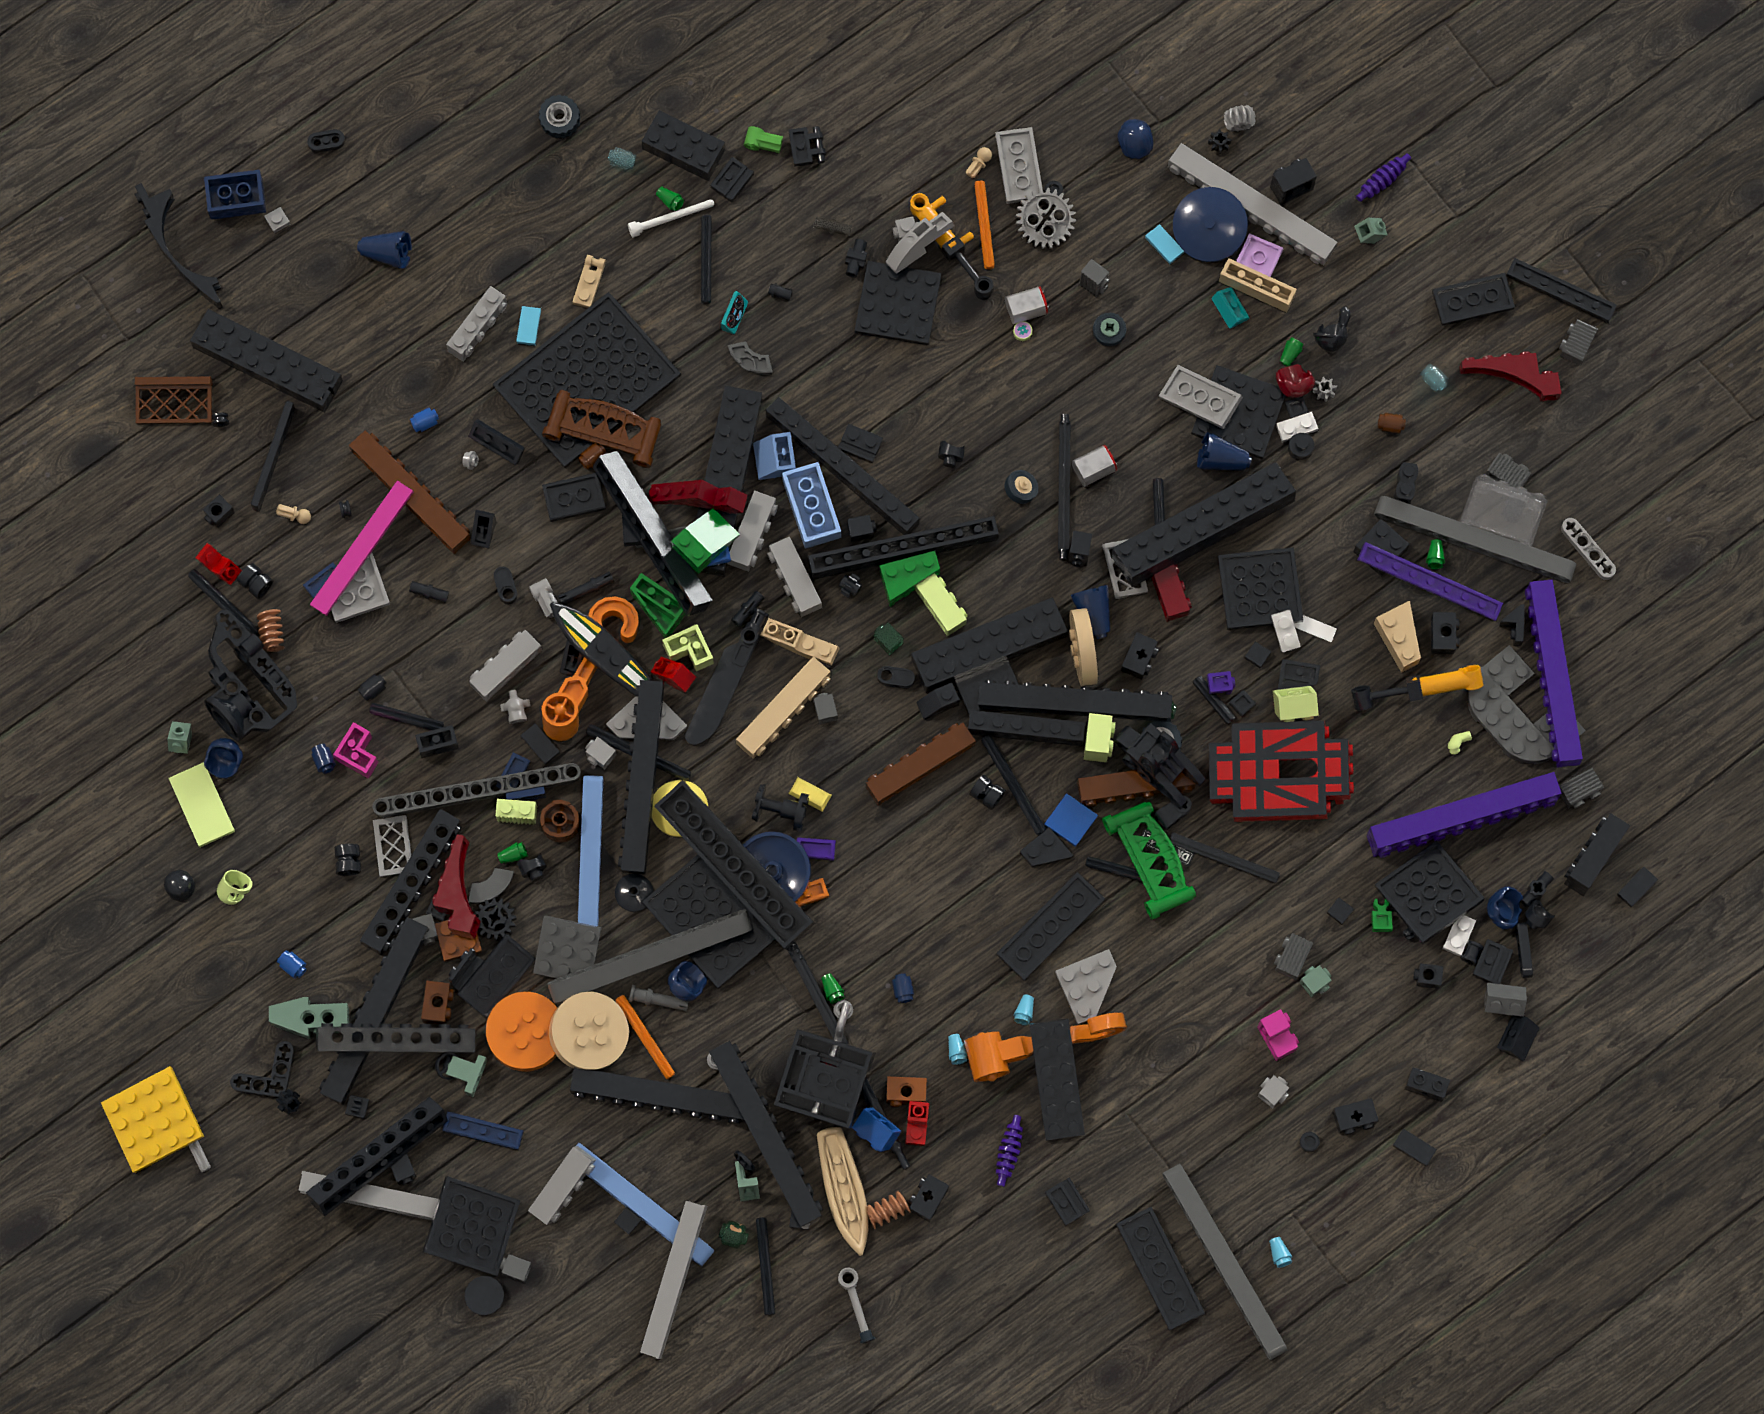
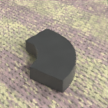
[728,341,773,375]
[469,868,514,904]

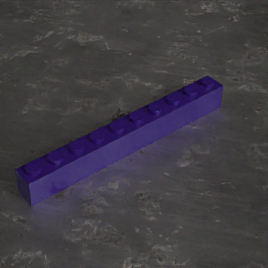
[1525,580,1583,767]

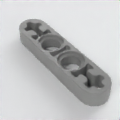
[1561,518,1616,580]

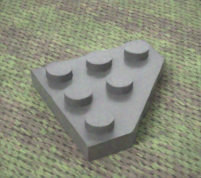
[331,552,390,623]
[606,697,687,740]
[1055,949,1117,1025]

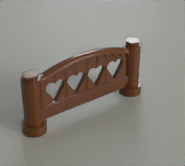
[542,390,661,468]

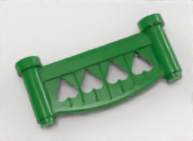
[1102,802,1196,920]

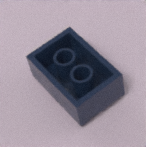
[204,170,266,220]

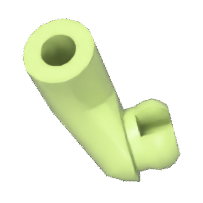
[1448,731,1472,754]

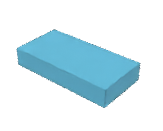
[1145,224,1184,264]
[516,306,541,346]

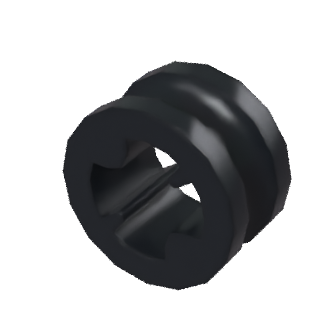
[211,412,230,427]
[339,500,352,518]

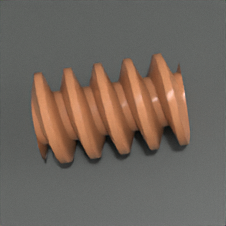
[257,609,285,652]
[867,1191,911,1229]

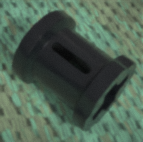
[1460,940,1484,965]

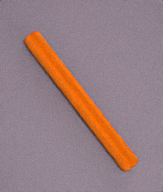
[975,180,994,269]
[616,995,675,1079]

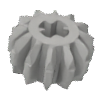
[1224,105,1256,132]

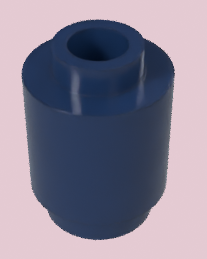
[311,744,336,774]
[892,974,914,1003]

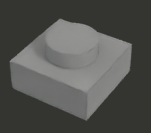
[264,207,290,233]

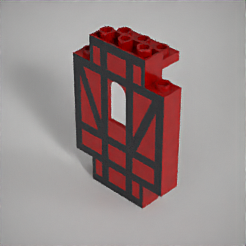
[1209,721,1354,822]

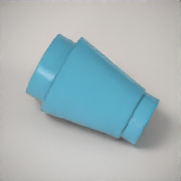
[1014,995,1034,1025]
[948,1034,967,1065]
[1269,1237,1292,1268]

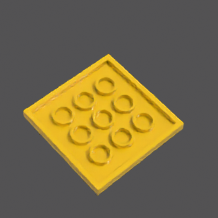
[101,1066,204,1173]

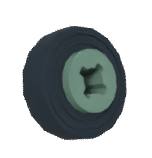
[1093,313,1126,347]

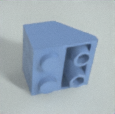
[753,432,796,480]

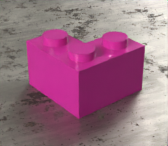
[333,722,378,779]
[1257,1009,1299,1061]

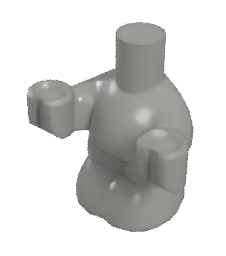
[500,690,531,724]

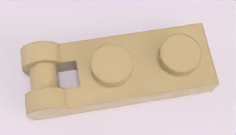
[573,255,606,308]

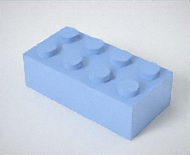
[782,462,841,549]

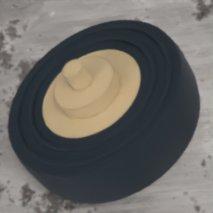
[1004,470,1038,504]

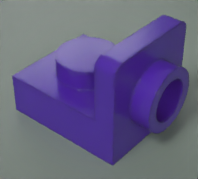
[1207,671,1235,694]

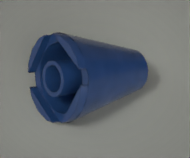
[357,231,412,268]
[1197,432,1251,471]
[1071,585,1110,639]

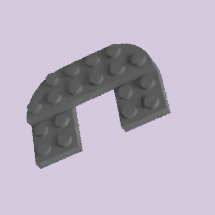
[1467,645,1586,764]

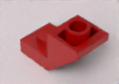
[195,543,242,585]
[905,1101,929,1146]

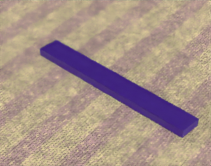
[1357,542,1503,621]

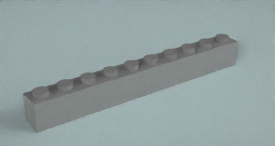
[1168,143,1337,266]

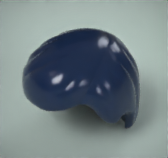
[1117,119,1153,159]
[204,738,243,779]
[1487,886,1523,930]
[668,961,707,1001]

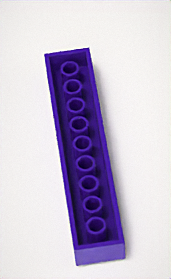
[1366,772,1562,858]

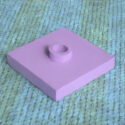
[1236,234,1283,277]

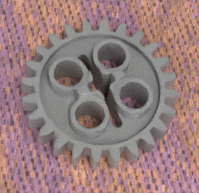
[1015,188,1076,249]

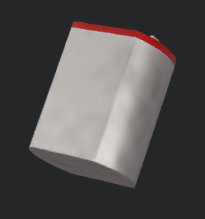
[1005,286,1049,324]
[1072,445,1117,487]

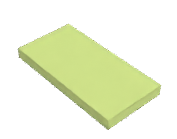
[169,762,235,847]

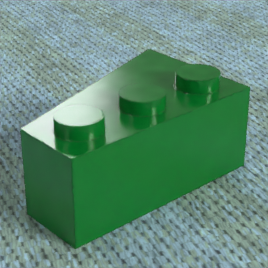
[880,551,940,607]
[630,573,686,638]

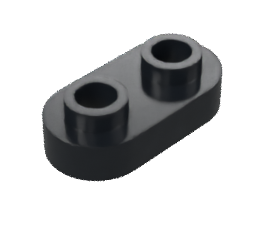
[307,129,345,153]

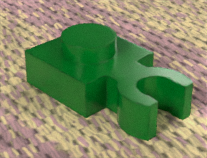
[1371,899,1393,932]

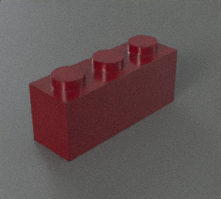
[1151,564,1192,622]

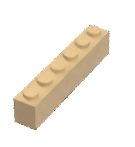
[736,657,831,759]

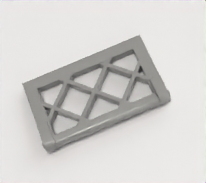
[1102,539,1148,599]
[373,815,411,877]

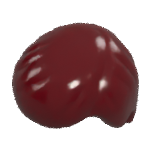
[1276,364,1315,398]

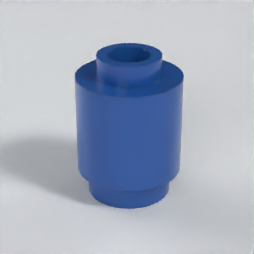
[410,408,439,433]
[277,950,307,978]

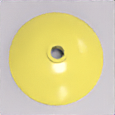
[652,780,708,837]

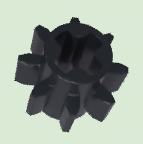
[1208,129,1232,154]
[839,573,862,598]
[276,1089,302,1115]

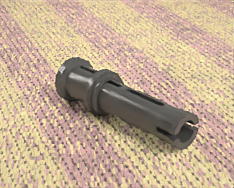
[629,985,689,1012]

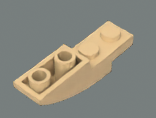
[761,618,839,666]

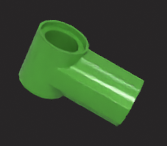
[744,126,783,153]

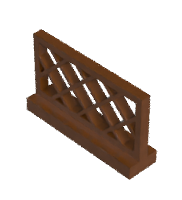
[135,376,213,424]

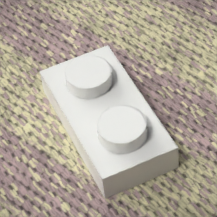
[1276,412,1318,443]
[1271,610,1301,652]
[1443,915,1476,956]

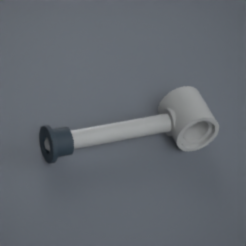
[838,1268,875,1344]

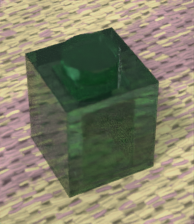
[874,623,904,656]

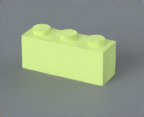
[915,573,968,636]

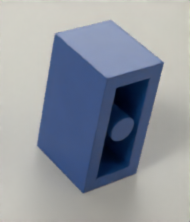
[852,1107,901,1151]

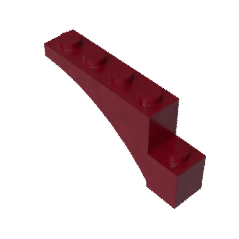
[1459,351,1561,402]
[648,480,747,514]
[433,834,481,939]

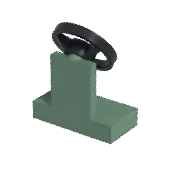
[435,1052,487,1097]
[734,1150,760,1202]

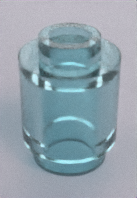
[608,147,636,170]
[1420,364,1448,392]

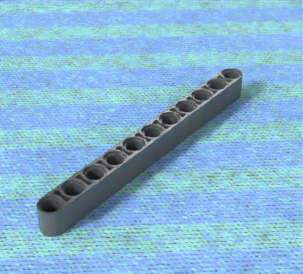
[1374,496,1577,583]
[372,763,581,818]
[547,909,753,1003]
[1162,1163,1288,1361]

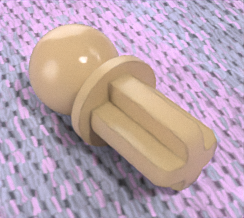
[966,147,992,178]
[276,504,311,524]

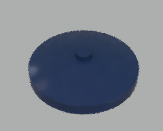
[1173,187,1248,262]
[743,832,811,902]

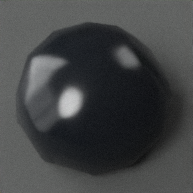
[164,870,195,901]

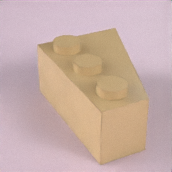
[1374,601,1421,673]

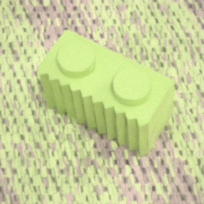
[496,799,537,825]

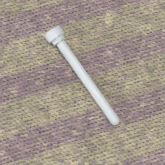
[628,200,714,238]

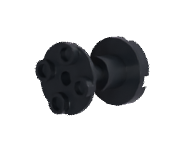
[752,784,809,832]

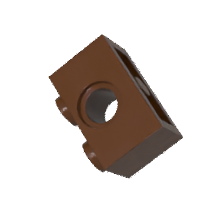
[421,981,454,1024]

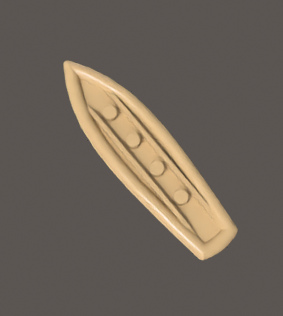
[817,1127,868,1256]

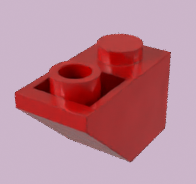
[650,657,696,692]

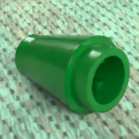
[656,186,684,211]
[1279,337,1304,366]
[1426,539,1445,569]
[497,842,528,864]
[821,973,845,1004]

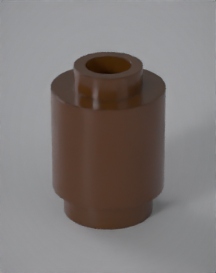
[1377,413,1406,434]
[578,443,607,470]

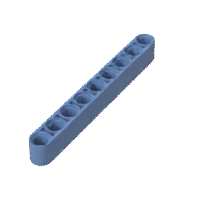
[578,776,603,926]
[576,1143,714,1266]

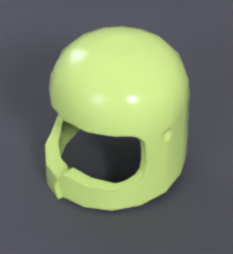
[217,870,252,905]

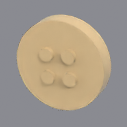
[1069,608,1098,686]
[549,992,629,1071]

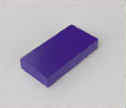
[797,838,836,861]

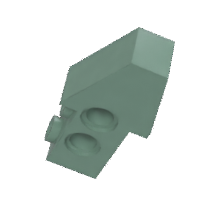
[269,997,349,1039]

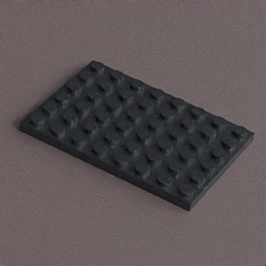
[492,292,681,468]

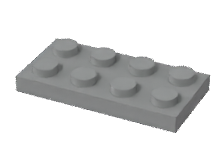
[995,127,1043,204]
[1159,365,1243,429]

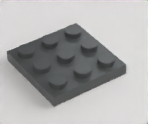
[533,916,602,978]

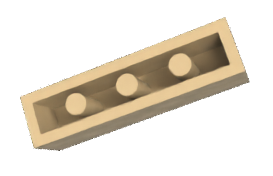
[1219,258,1297,312]

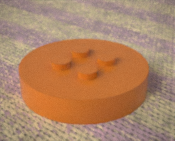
[486,992,557,1071]

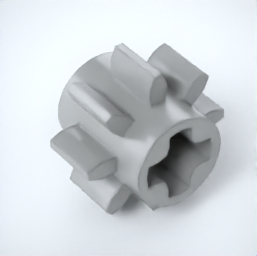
[1313,377,1337,402]

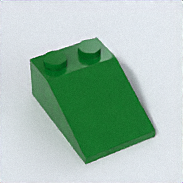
[671,508,740,574]

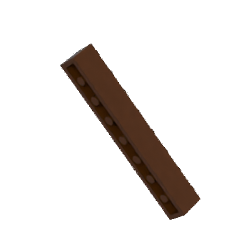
[349,430,470,554]

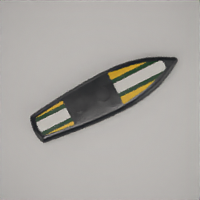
[550,602,652,695]

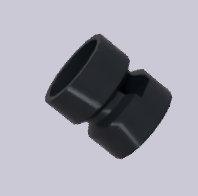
[237,563,274,599]
[969,774,1006,810]
[334,844,361,876]

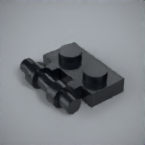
[789,126,826,167]

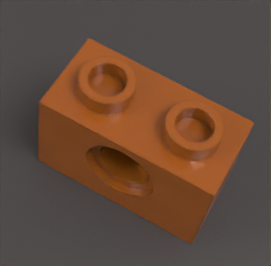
[886,1076,927,1107]

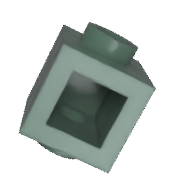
[1354,217,1388,244]
[167,721,192,754]
[1300,965,1332,998]

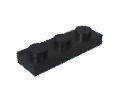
[468,419,525,465]

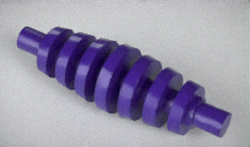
[1356,153,1411,202]
[996,1115,1023,1187]

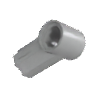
[529,578,557,619]

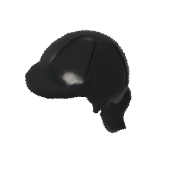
[1313,306,1351,351]

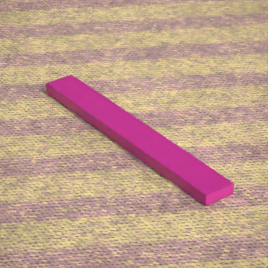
[310,481,414,616]

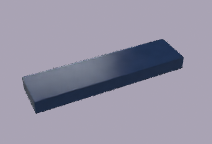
[442,1112,524,1150]

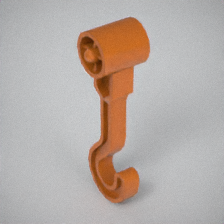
[542,597,639,741]
[964,1013,1127,1082]

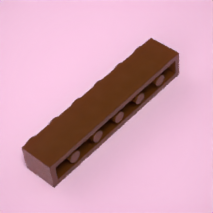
[866,723,976,806]
[1077,770,1196,807]

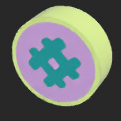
[1013,321,1032,341]

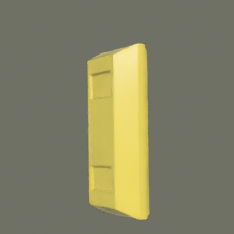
[789,777,832,812]

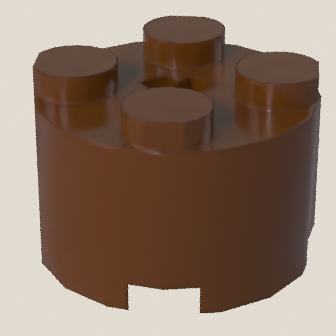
[540,800,580,843]

